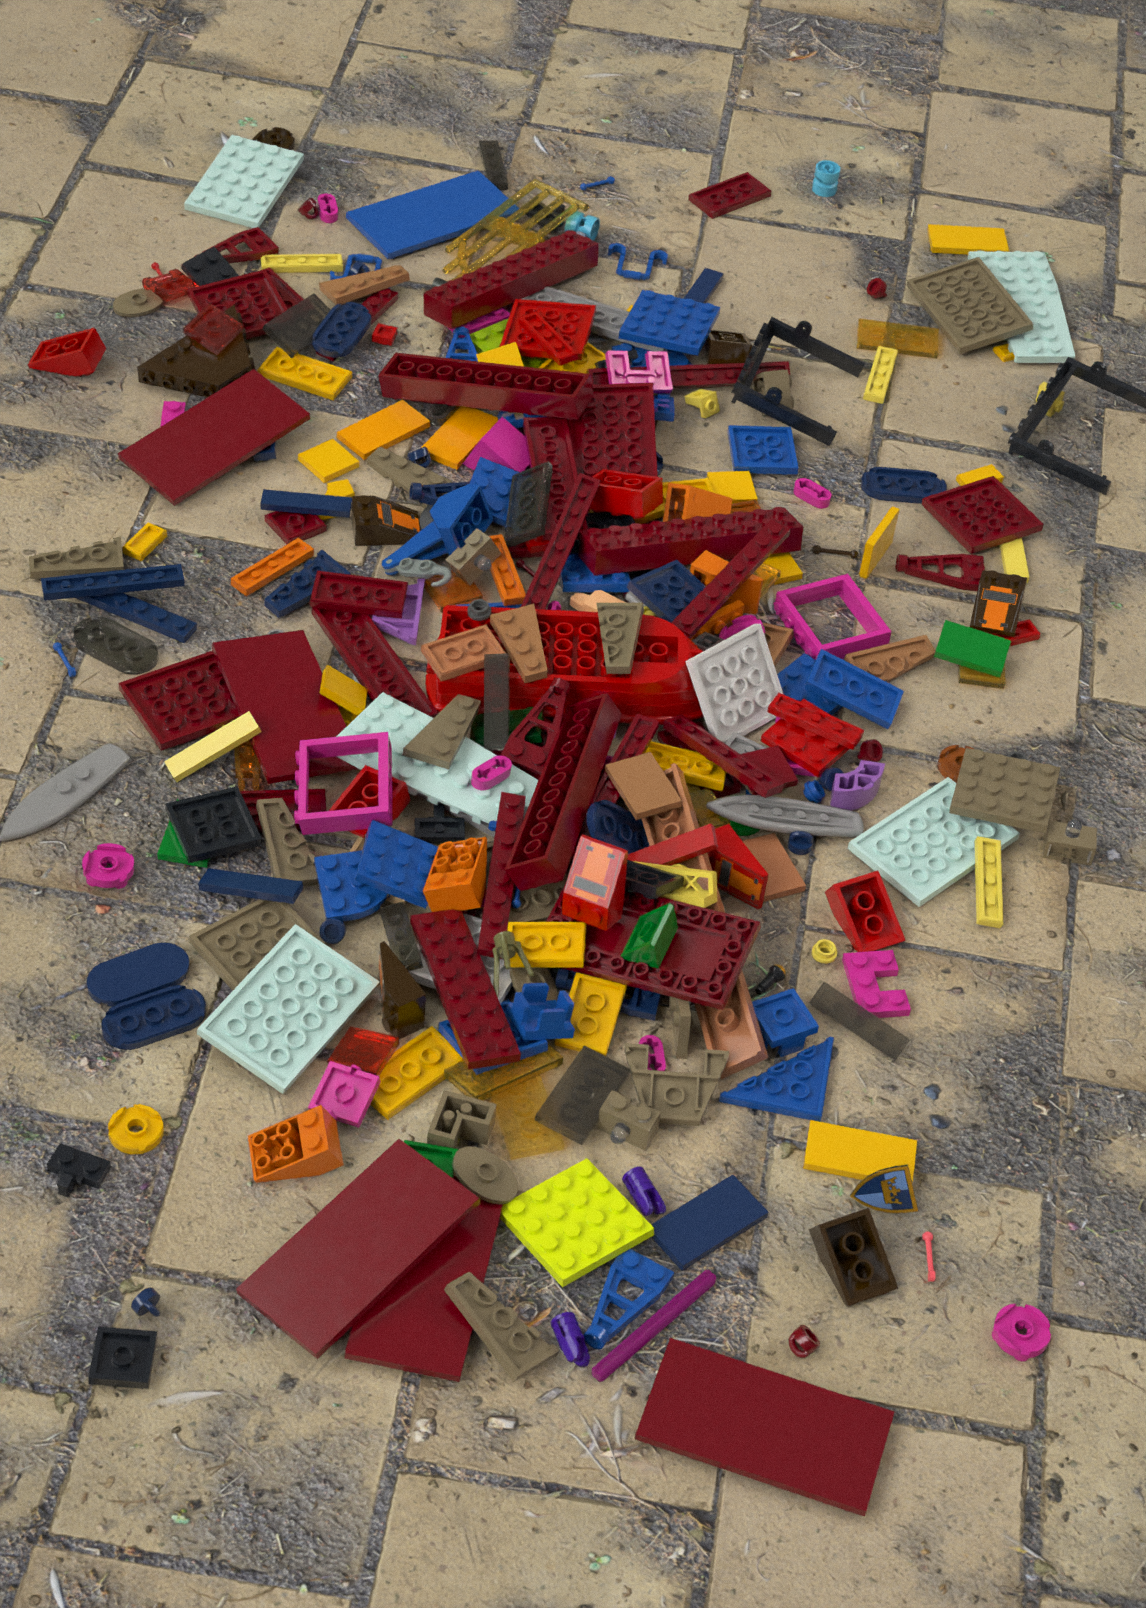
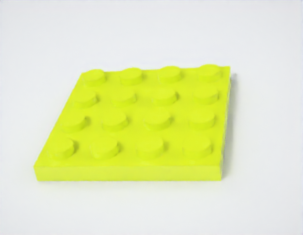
[500,1158,654,1287]

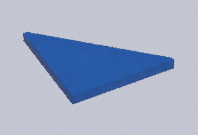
[719,1036,834,1122]

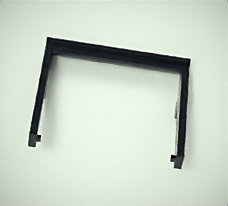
[731,316,865,446]
[1008,357,1146,495]

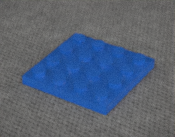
[618,290,720,356]

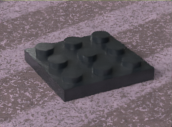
[165,786,262,863]

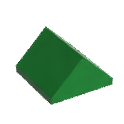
[621,903,678,969]

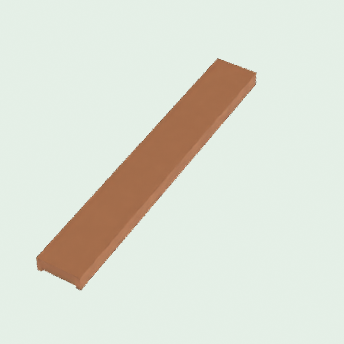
[642,763,769,1079]

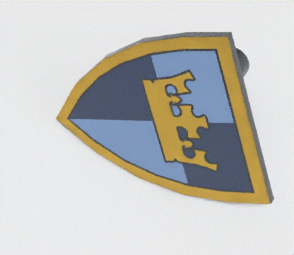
[850,1165,918,1213]

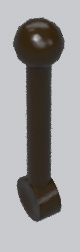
[812,545,858,559]

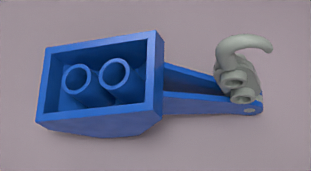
[381,484,494,587]

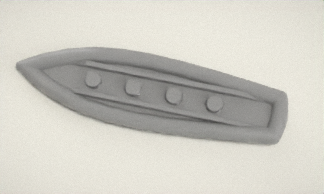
[0,743,131,842]
[706,795,864,837]

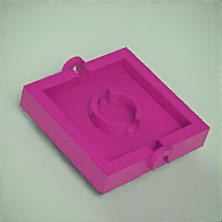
[308,1061,381,1128]

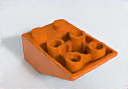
[663,483,732,522]
[690,550,763,615]
[423,837,487,912]
[248,1105,344,1183]

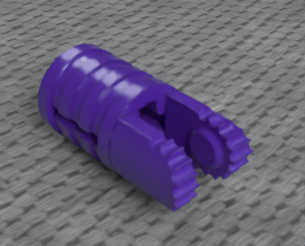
[622,1166,666,1216]
[550,1312,591,1368]

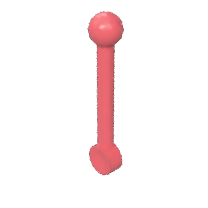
[922,1231,935,1282]

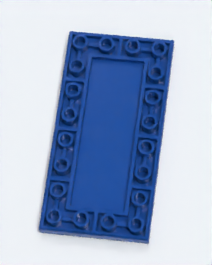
[346,170,521,259]

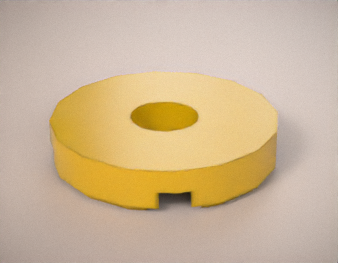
[108,1104,164,1155]

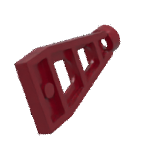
[194,227,279,264]
[895,554,985,591]
[500,677,571,775]

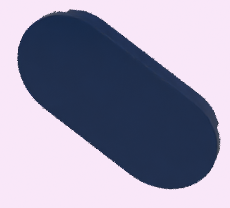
[312,302,372,357]
[861,467,947,504]
[587,800,649,854]
[87,943,189,1007]
[101,985,206,1050]

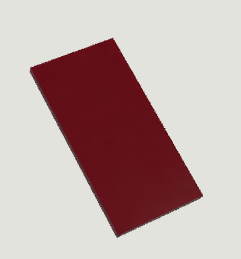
[118,369,310,506]
[212,630,359,784]
[546,881,761,1010]
[236,1139,481,1359]
[345,1176,503,1382]
[635,1338,895,1517]

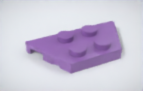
[372,578,425,645]

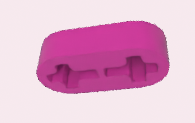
[317,193,338,223]
[793,478,831,509]
[471,756,512,791]
[639,1035,666,1071]

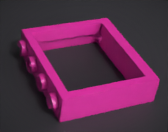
[773,574,891,660]
[294,732,393,835]

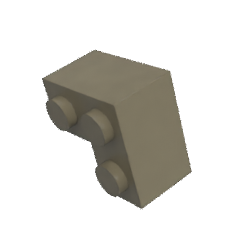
[752,370,794,416]
[427,1090,497,1149]

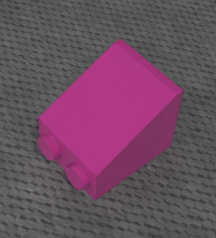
[463,417,531,475]

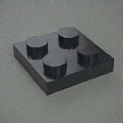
[181,246,239,287]
[88,1326,158,1389]

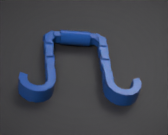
[608,243,668,280]
[330,254,390,288]

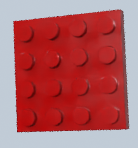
[499,299,596,361]

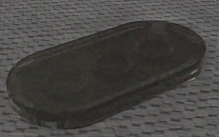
[73,617,159,675]

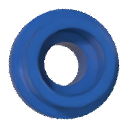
[803,780,825,804]

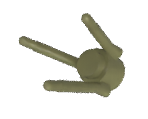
[492,931,534,997]

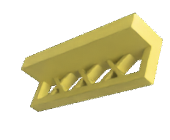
[634,861,718,908]

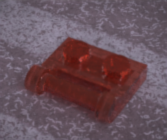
[142,269,198,302]

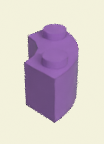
[830,760,885,810]

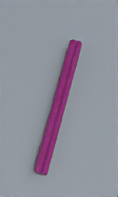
[591,1270,717,1382]

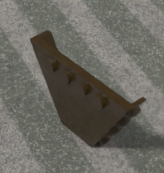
[137,305,255,398]

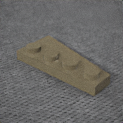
[367,447,452,509]
[29,536,124,579]
[597,603,644,674]
[403,694,481,769]
[256,798,318,886]
[669,997,691,1059]
[444,1272,560,1382]

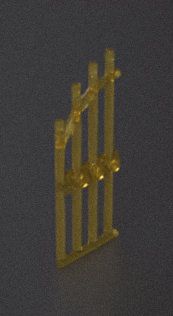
[442,179,589,280]

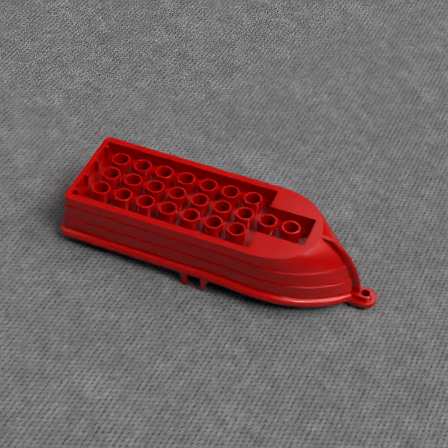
[425,605,704,725]

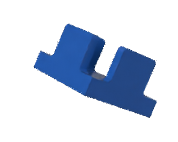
[505,983,575,1040]
[752,988,819,1057]

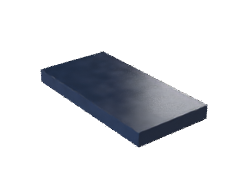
[651,1174,769,1271]

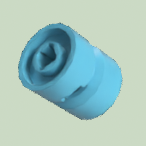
[812,160,841,197]
[564,210,600,241]

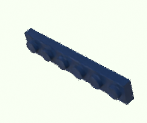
[41,564,185,601]
[76,593,197,644]

